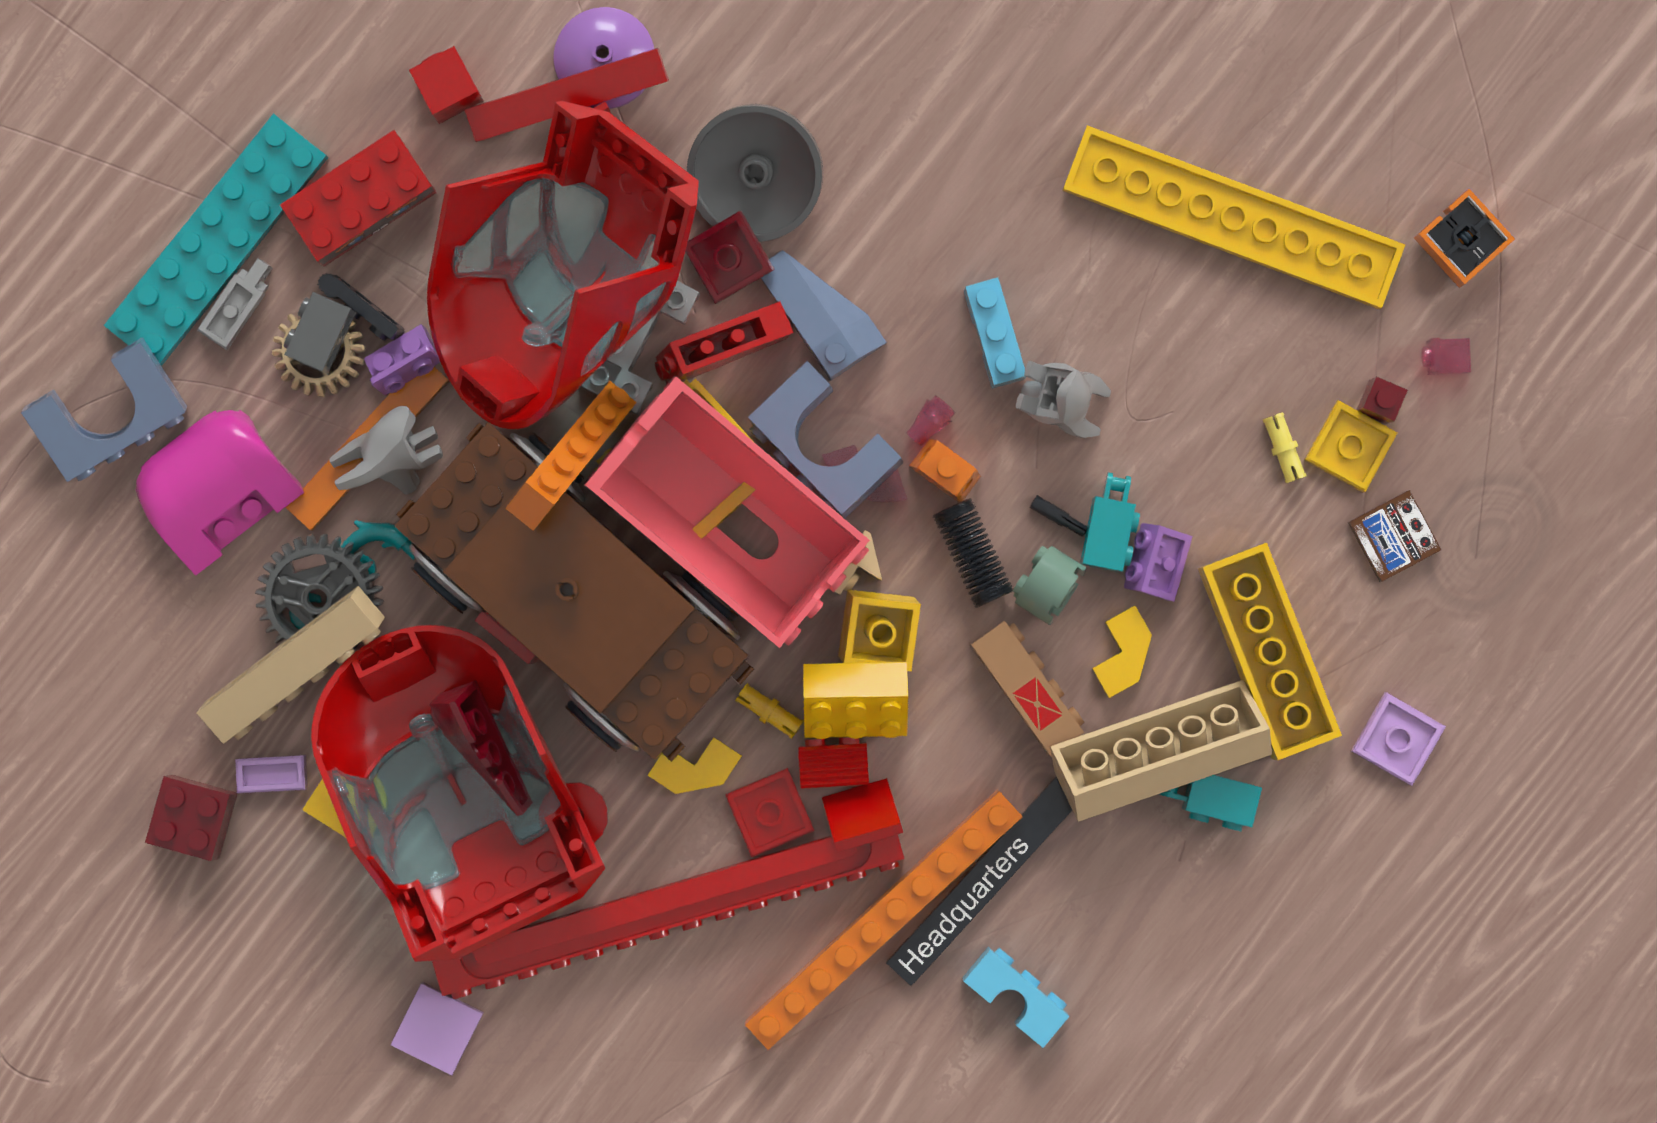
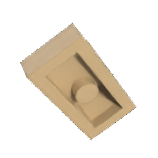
[834,530,882,595]

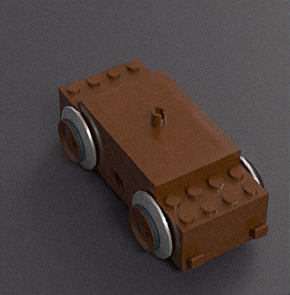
[395,422,755,762]

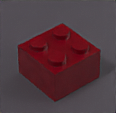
[145,775,238,861]

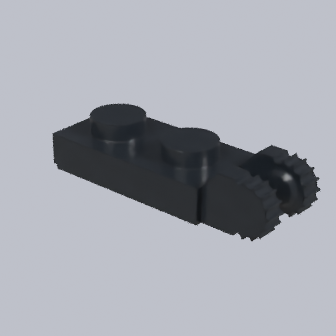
[317,273,405,341]

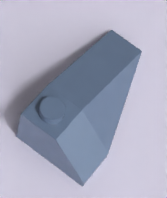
[761,250,887,381]

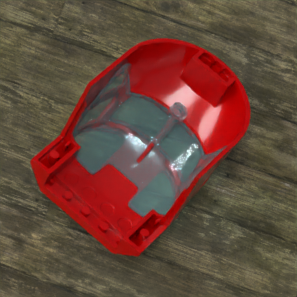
[427,101,699,429]
[311,625,606,962]

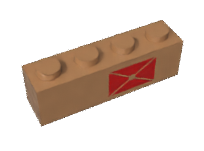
[970,621,1085,757]

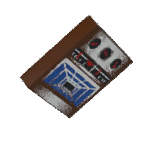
[1348,490,1441,582]

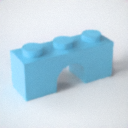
[964,277,1026,389]
[962,947,1069,1048]

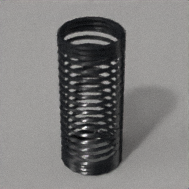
[932,498,1013,608]

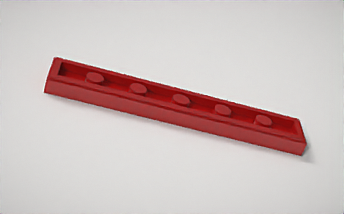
[465,48,669,142]

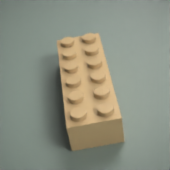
[1050,680,1272,822]

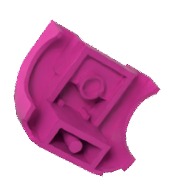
[135,409,304,576]

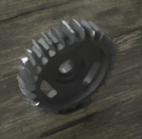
[255,534,384,650]

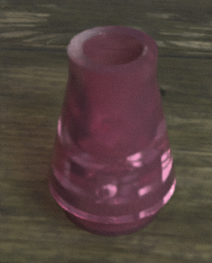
[906,395,956,446]

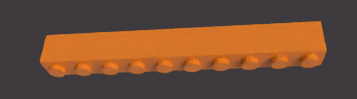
[745,790,1023,1050]

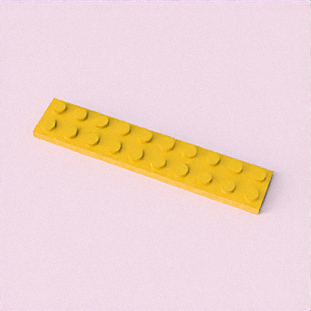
[1062,125,1405,310]

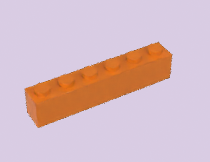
[505,381,637,531]

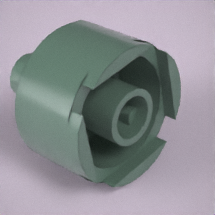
[1013,546,1087,625]

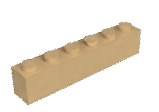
[197,586,385,744]

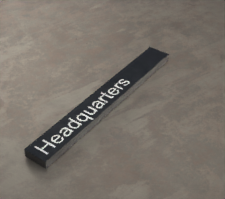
[886,776,1072,986]

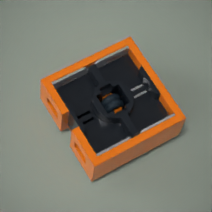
[1414,189,1515,288]

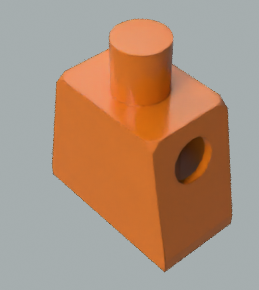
[909,439,981,503]

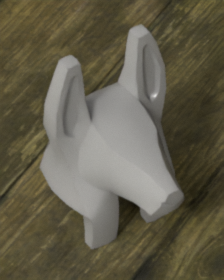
[1016,361,1111,438]
[330,406,443,494]

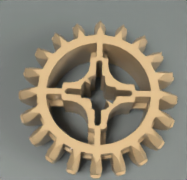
[272,314,365,397]

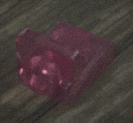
[1422,338,1471,375]

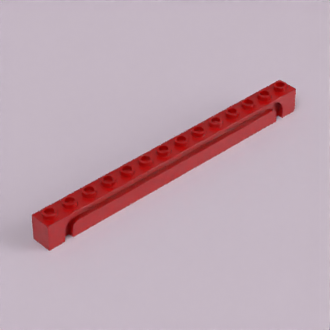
[432,835,905,999]

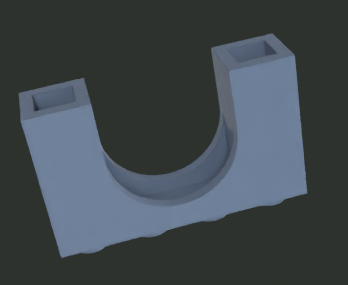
[21,337,187,482]
[748,361,903,519]

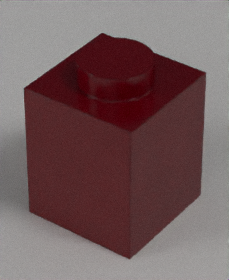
[1357,376,1408,424]

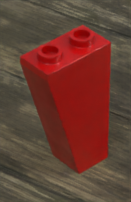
[655,301,794,384]

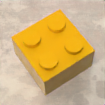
[838,589,921,671]

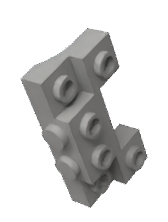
[580,266,700,415]

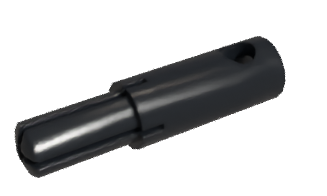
[1029,495,1088,536]

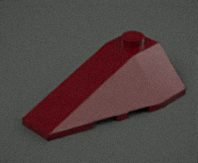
[429,680,533,817]

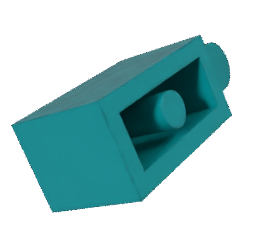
[1080,472,1140,572]
[1159,775,1262,832]

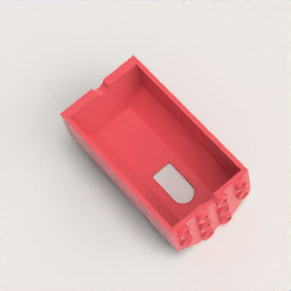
[584,376,870,648]

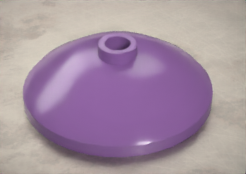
[554,7,654,109]

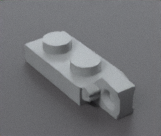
[197,258,272,350]

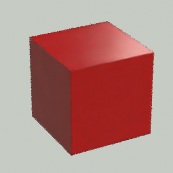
[409,46,484,124]

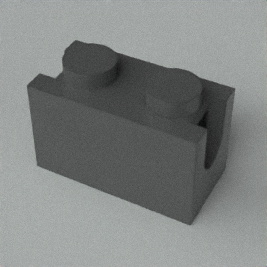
[284,292,356,375]

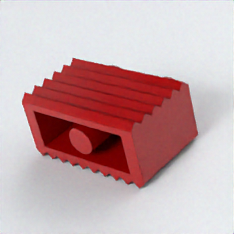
[798,737,869,789]

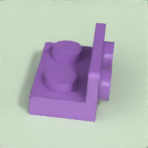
[364,324,440,395]
[1124,523,1193,602]

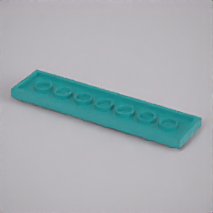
[104,113,329,366]

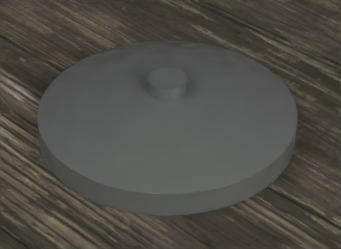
[687,104,823,242]

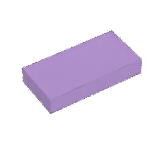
[235,755,307,793]

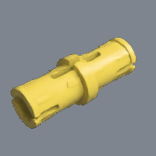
[1263,412,1307,483]

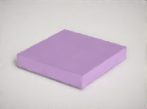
[1351,692,1446,786]
[391,982,484,1075]

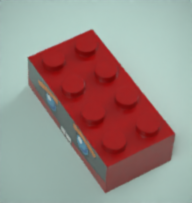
[280,130,437,267]

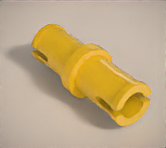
[735,683,804,739]

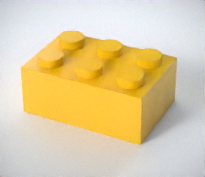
[803,662,908,739]

